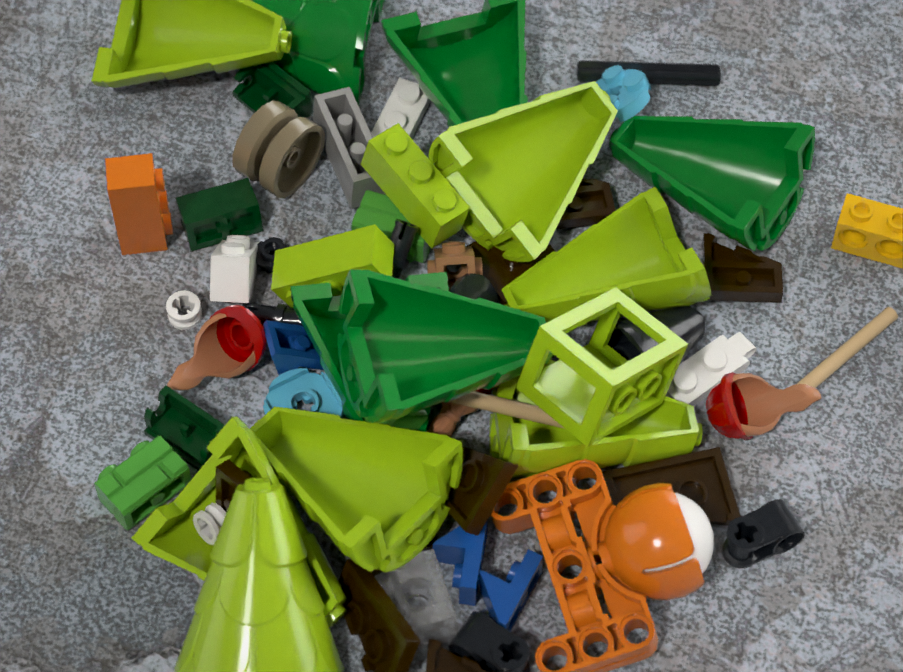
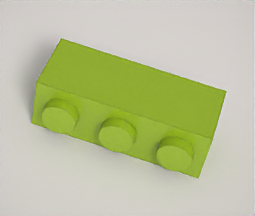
[361,123,470,249]
[271,224,395,308]

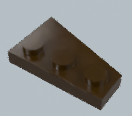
[444,446,518,536]

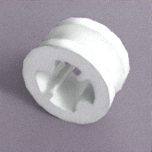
[166,290,202,330]
[193,503,226,545]

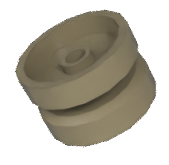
[232,101,325,198]

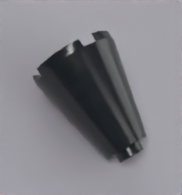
[608,306,705,361]

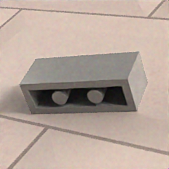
[313,87,386,209]

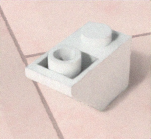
[210,235,259,303]

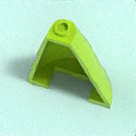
[91,0,292,88]
[429,81,618,262]
[501,187,711,326]
[489,360,703,479]
[250,406,463,573]
[132,417,347,628]
[174,478,344,672]

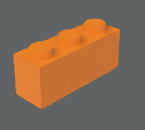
[105,153,173,255]

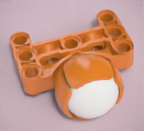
[490,459,714,672]

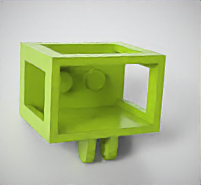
[516,287,688,447]

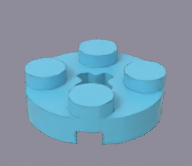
[596,65,651,123]
[263,368,344,419]

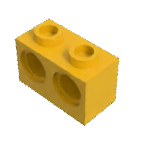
[831,193,903,269]

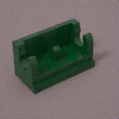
[233,62,313,118]
[175,178,264,252]
[144,385,225,471]

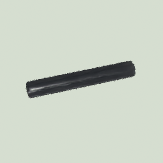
[577,60,721,86]

